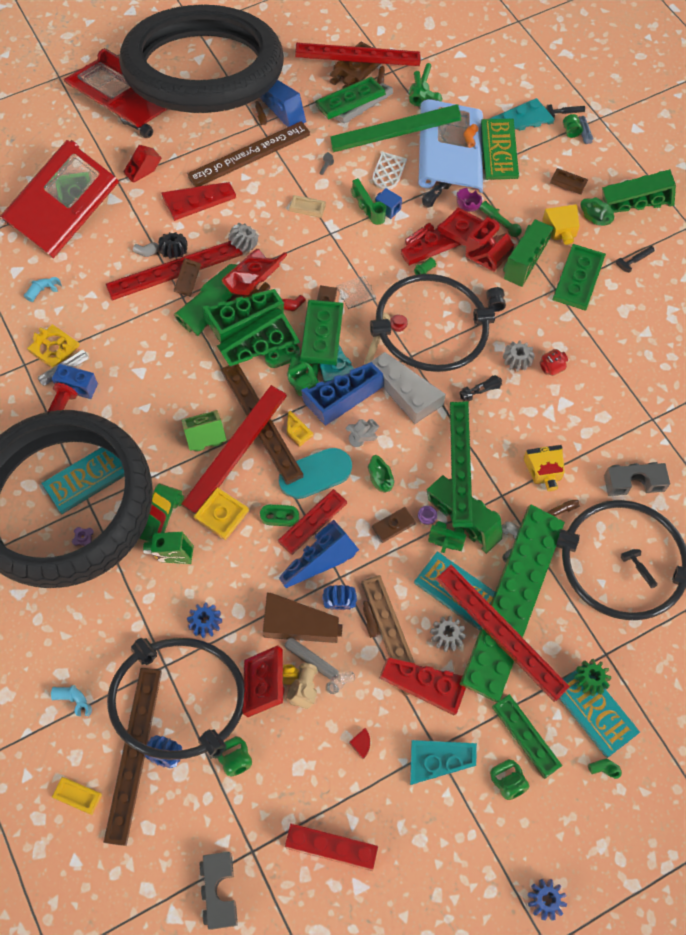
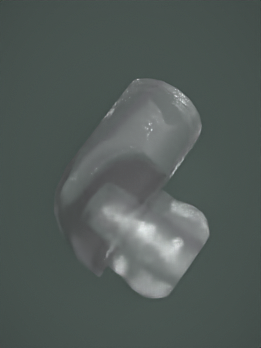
[325,671,355,694]

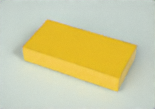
[52,777,102,815]

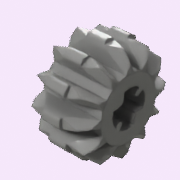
[228,223,259,252]
[503,340,535,372]
[430,616,466,652]

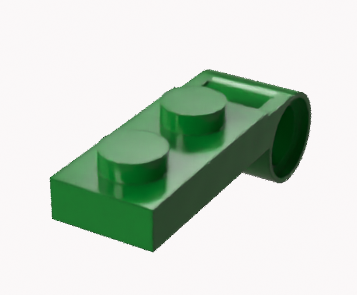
[351,178,386,225]

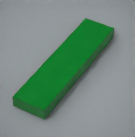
[492,694,563,779]

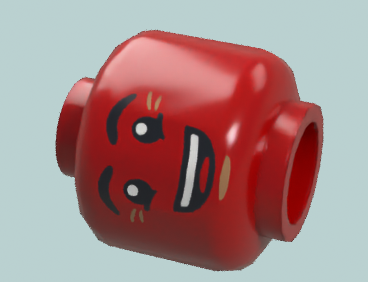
[539,349,568,376]

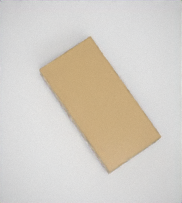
[289,195,326,218]

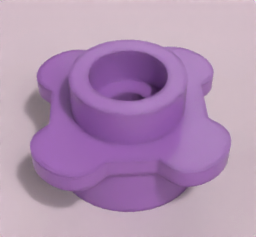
[72,527,94,546]

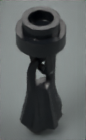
[121,117,153,138]
[422,181,452,208]
[459,375,502,402]

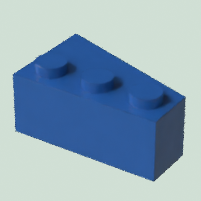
[260,80,306,127]

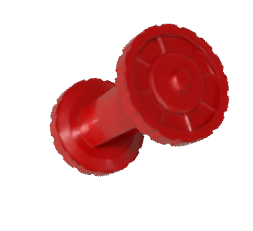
[40,383,78,414]

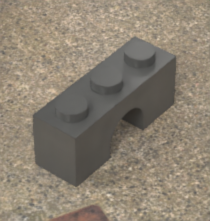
[604,462,670,496]
[200,852,238,930]

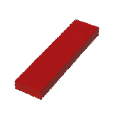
[278,489,347,555]

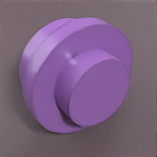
[418,506,437,525]

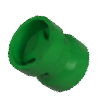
[563,114,583,138]

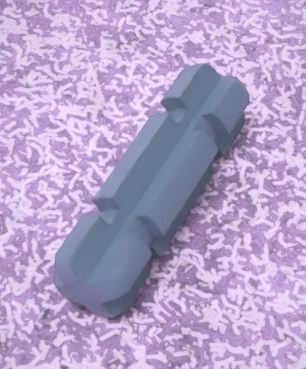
[579,116,594,144]

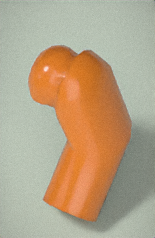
[463,124,478,148]

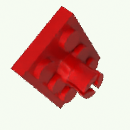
[243,645,285,717]

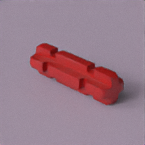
[405,223,434,245]

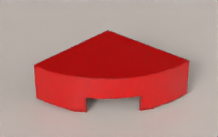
[349,728,370,759]

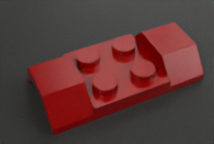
[222,249,287,296]

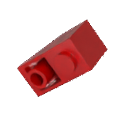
[123,145,162,182]

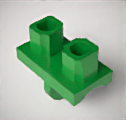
[428,521,467,553]

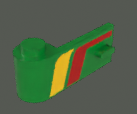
[139,483,184,542]

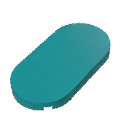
[279,448,352,499]

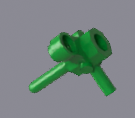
[409,63,443,107]

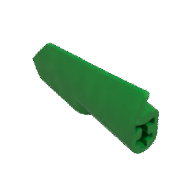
[174,264,238,336]

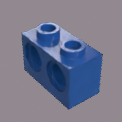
[52,364,98,399]

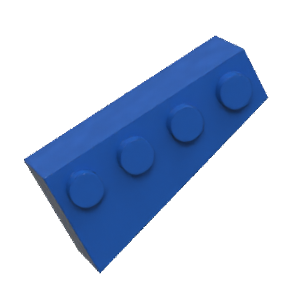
[301,362,384,426]

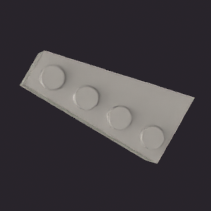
[371,352,446,424]

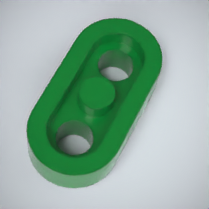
[265,344,300,368]
[260,504,299,527]

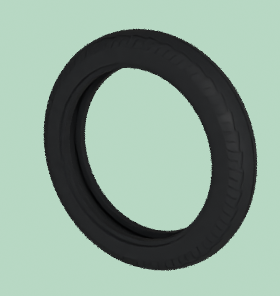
[119,4,284,113]

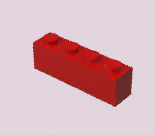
[285,823,378,872]

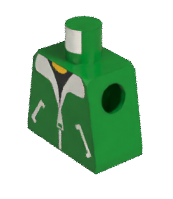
[143,532,194,564]

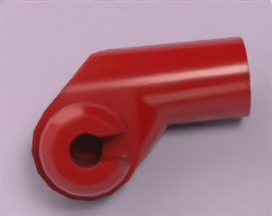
[282,295,306,311]

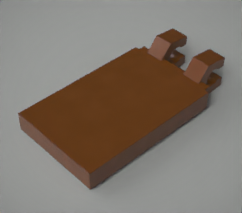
[330,41,380,88]

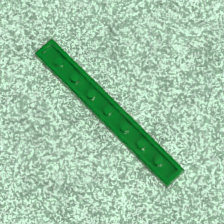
[330,104,462,153]
[450,401,473,527]

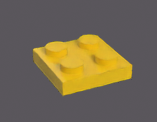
[194,487,249,540]

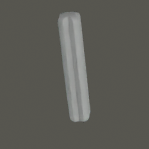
[38,350,88,386]
[285,638,339,681]

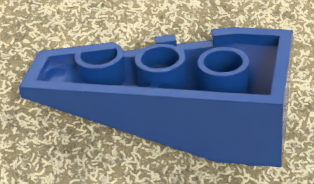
[279,520,359,588]

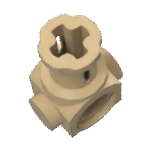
[286,663,318,709]

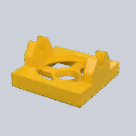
[27,324,80,368]

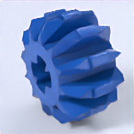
[322,585,357,610]
[187,602,222,638]
[145,735,182,768]
[527,879,567,921]

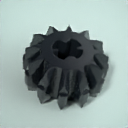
[158,232,188,259]

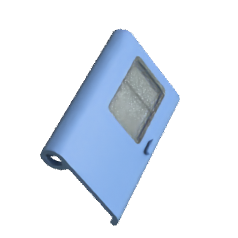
[418,99,483,193]

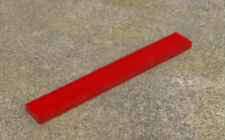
[295,42,421,66]
[106,241,243,301]
[181,385,287,514]
[436,565,570,702]

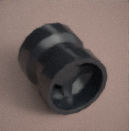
[486,287,506,312]

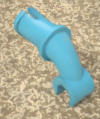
[23,277,62,302]
[51,685,92,717]

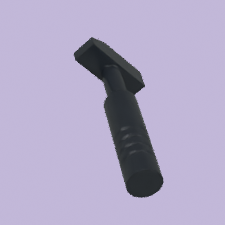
[546,104,585,119]
[616,246,655,273]
[621,549,658,588]

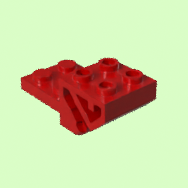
[438,207,514,272]

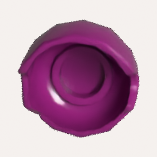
[457,188,483,212]

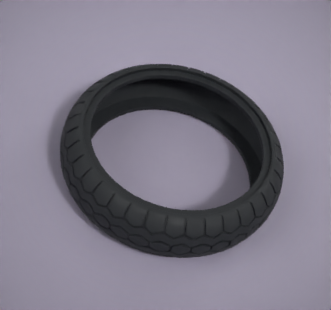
[0,410,153,588]

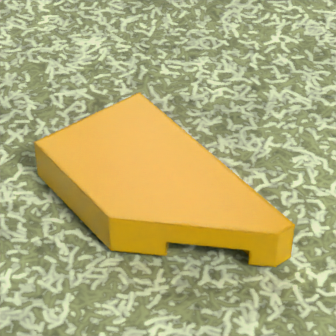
[287,411,313,447]

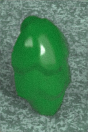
[580,197,614,226]
[368,455,394,493]

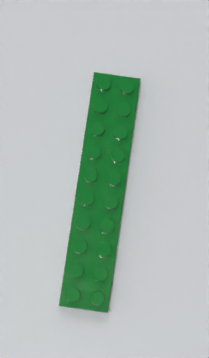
[460,504,565,703]

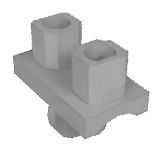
[345,419,379,447]

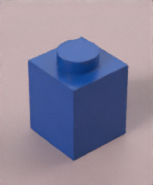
[375,188,402,219]

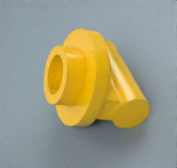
[283,664,299,685]

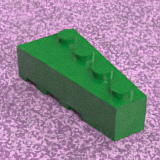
[602,169,676,213]
[503,219,554,287]
[202,289,284,343]
[217,308,301,366]
[426,475,502,554]

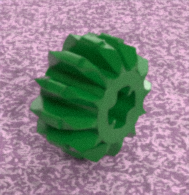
[574,659,612,696]

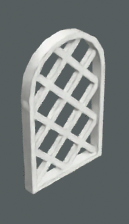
[373,152,407,190]

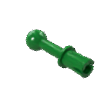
[479,200,522,237]

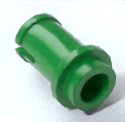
[414,257,436,275]

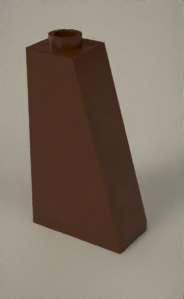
[263,592,343,643]

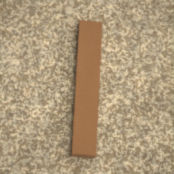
[361,575,416,696]

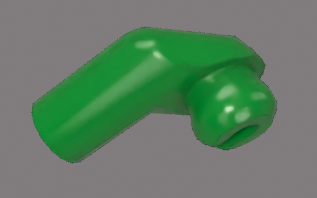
[588,759,622,779]

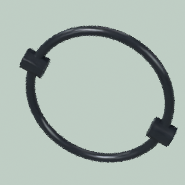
[370,274,495,372]
[556,500,686,621]
[107,638,244,760]

